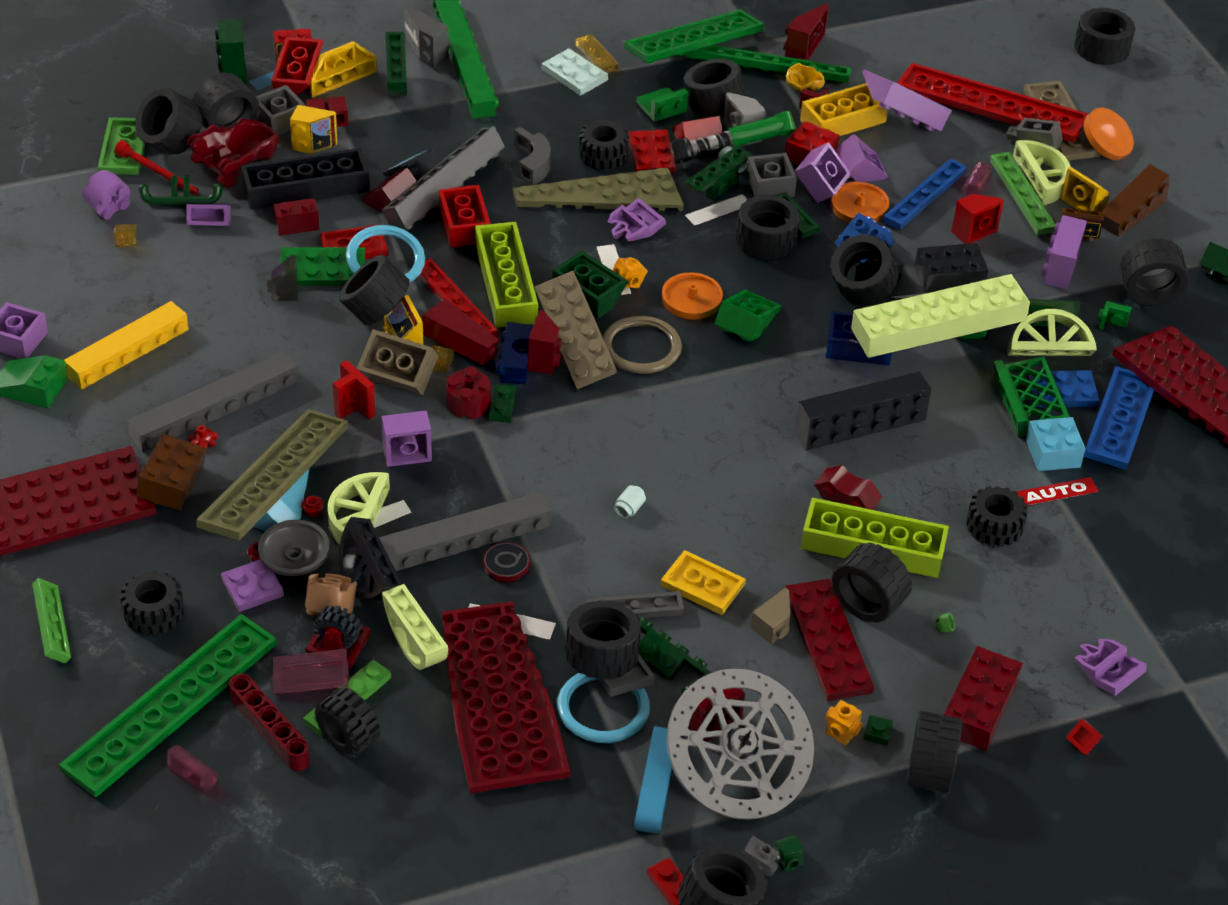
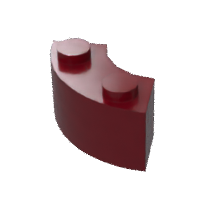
[813,465,882,510]

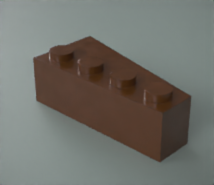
[1101,164,1170,237]

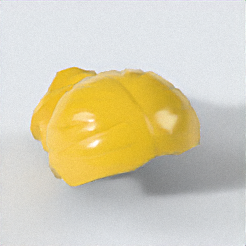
[786,63,825,91]

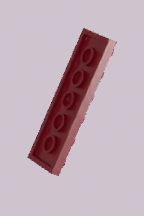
[785,578,874,701]

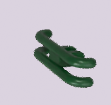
[138,175,223,205]

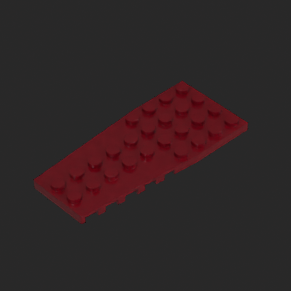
[1112,325,1228,444]
[442,601,570,794]

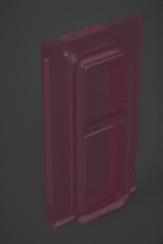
[272,649,348,695]

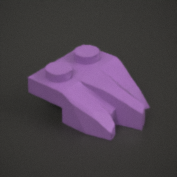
[608,198,666,241]
[1074,639,1147,696]

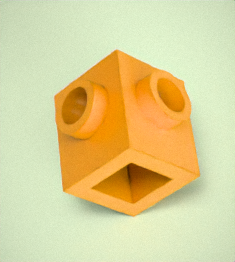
[612,257,648,289]
[825,700,863,746]

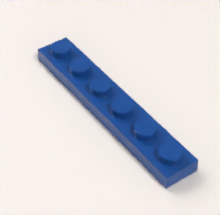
[883,158,967,231]

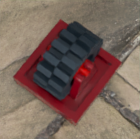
[305,605,371,669]

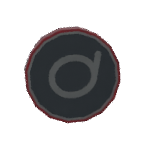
[483,542,530,583]

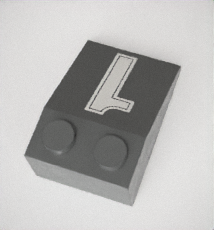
[404,4,449,68]

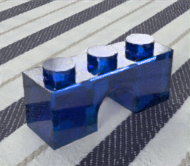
[496,322,533,385]

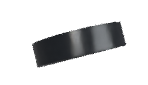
[339,517,402,601]

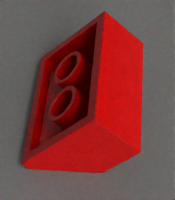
[271,37,323,96]

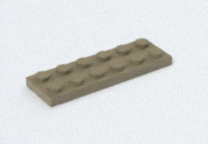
[1023,81,1100,161]
[534,271,617,389]

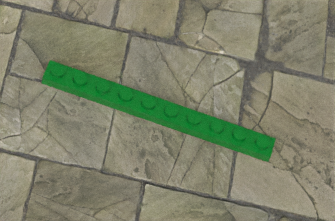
[675,45,851,83]

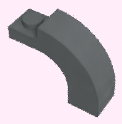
[514,127,551,185]

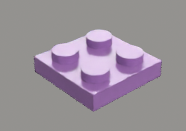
[221,560,284,612]

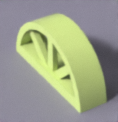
[1013,140,1070,205]
[1007,309,1097,356]
[328,472,390,545]
[382,584,448,670]

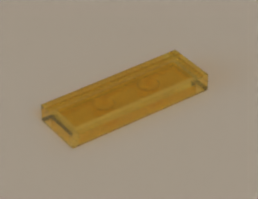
[575,34,619,73]

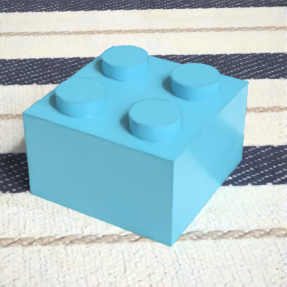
[1025,417,1085,471]

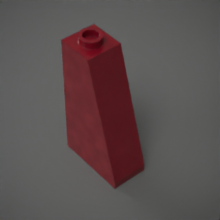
[421,299,499,365]

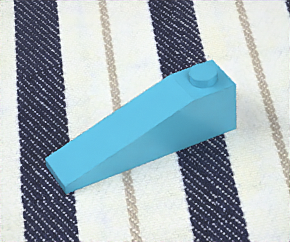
[253,469,309,531]

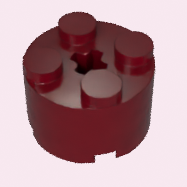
[446,366,491,419]

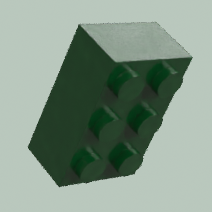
[215,19,247,86]

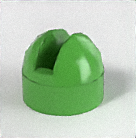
[935,613,955,633]

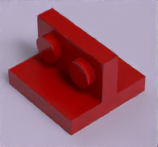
[332,360,376,420]

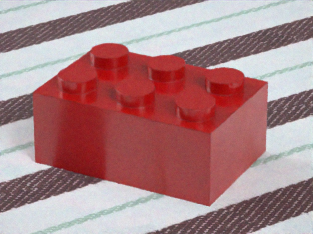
[439,185,491,248]

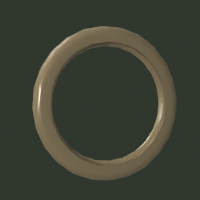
[602,316,682,374]

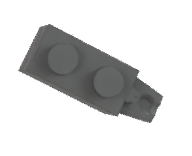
[1006,118,1063,149]

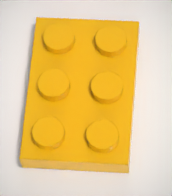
[660,550,746,615]

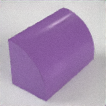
[187,204,231,226]

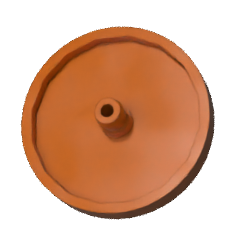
[1084,108,1134,160]
[831,182,889,223]
[662,273,723,320]

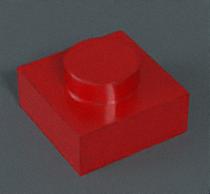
[1066,719,1102,755]

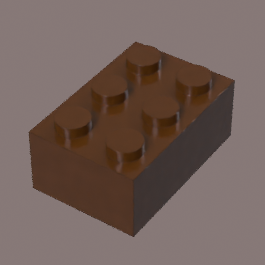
[136,434,207,511]

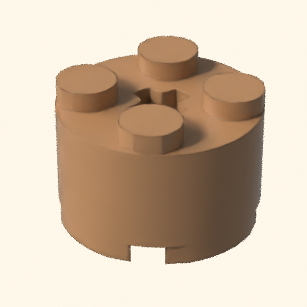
[305,573,357,615]

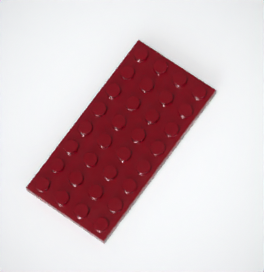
[0,446,157,556]

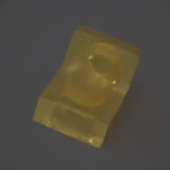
[113,224,138,247]
[433,345,454,373]

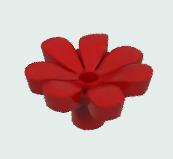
[189,425,218,451]

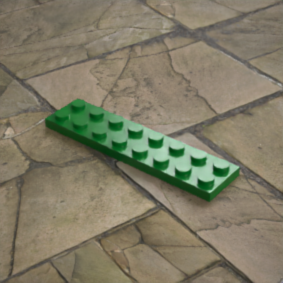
[624,9,764,63]

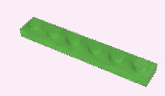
[990,152,1056,235]

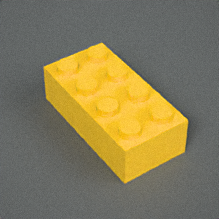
[800,83,888,136]

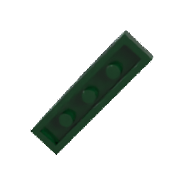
[385,32,407,96]

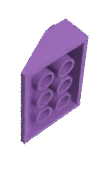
[863,69,952,132]

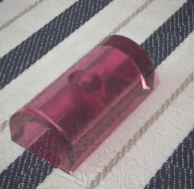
[961,162,993,196]
[167,745,218,795]

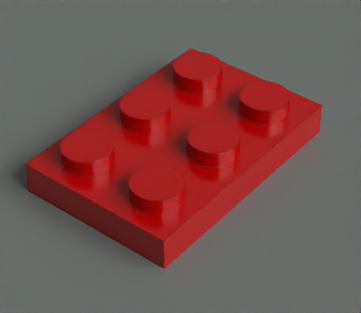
[629,130,676,173]

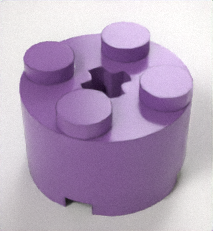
[82,170,130,220]

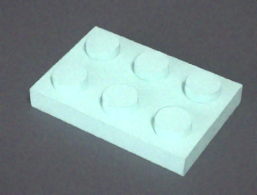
[541,49,608,96]

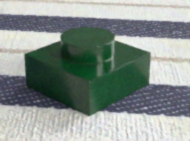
[863,715,893,746]

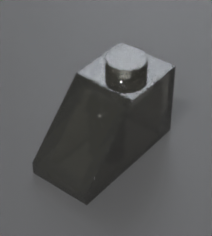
[267,255,299,301]

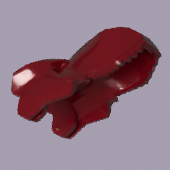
[186,118,279,188]

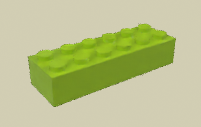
[475,222,538,328]
[800,498,949,578]

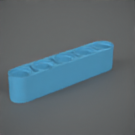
[634,726,677,834]

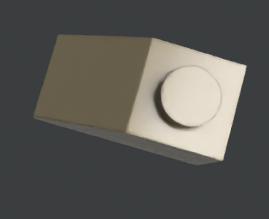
[751,588,790,644]

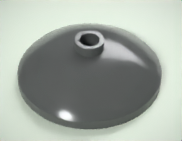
[258,520,330,576]

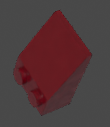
[783,4,829,60]

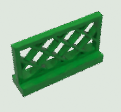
[994,356,1070,437]

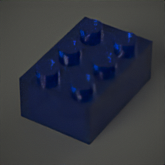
[826,311,892,365]

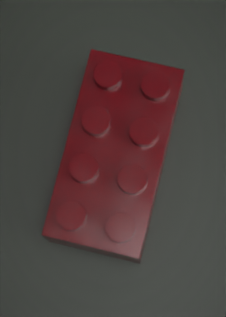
[944,646,1023,751]

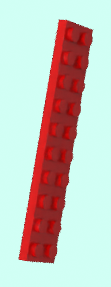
[897,63,1088,142]

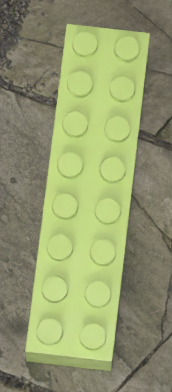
[851,274,1030,358]

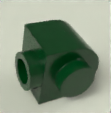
[773,835,804,871]

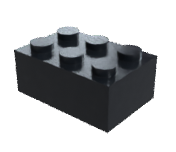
[914,243,988,294]

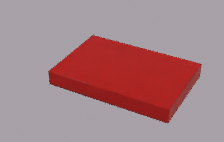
[320,224,389,259]

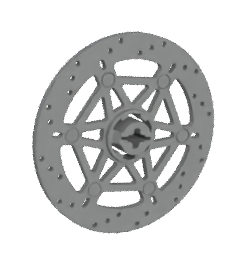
[667,669,814,820]

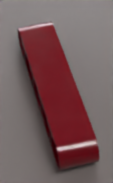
[230,674,310,771]

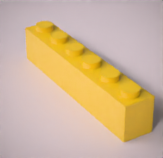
[65,301,189,390]

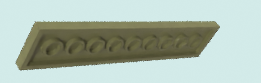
[197,409,348,541]

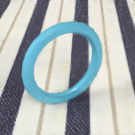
[346,225,425,282]
[557,673,650,743]

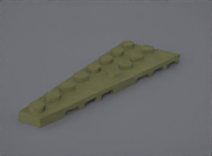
[513,168,683,211]

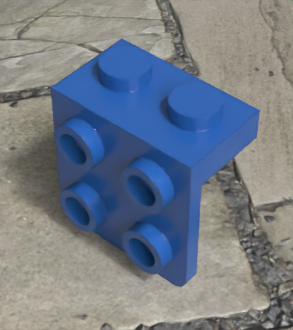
[835,212,895,263]

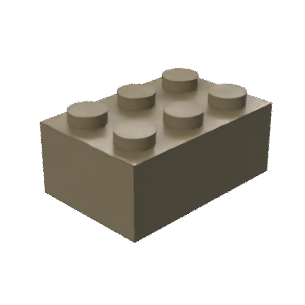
[357,329,438,396]

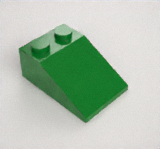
[715,289,782,341]
[0,355,69,408]

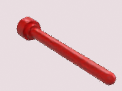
[114,140,199,195]

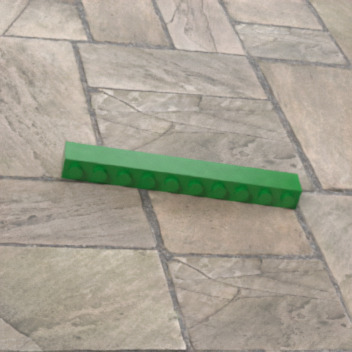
[433,0,499,119]

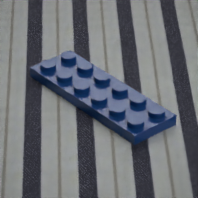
[1084,366,1154,470]

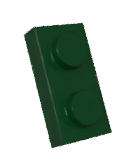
[489,384,517,423]

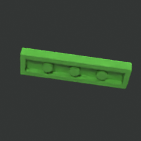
[32,578,71,663]
[303,659,391,737]

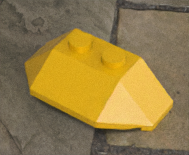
[309,41,377,98]

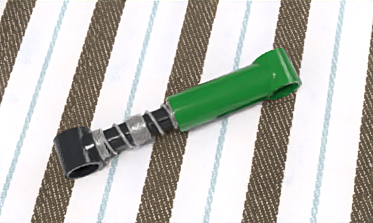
[669,111,796,164]

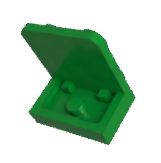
[636,88,689,122]

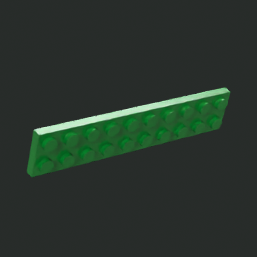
[59,614,277,798]

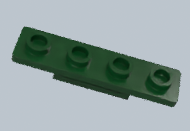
[686,146,751,200]
[1018,299,1080,329]
[639,616,711,680]

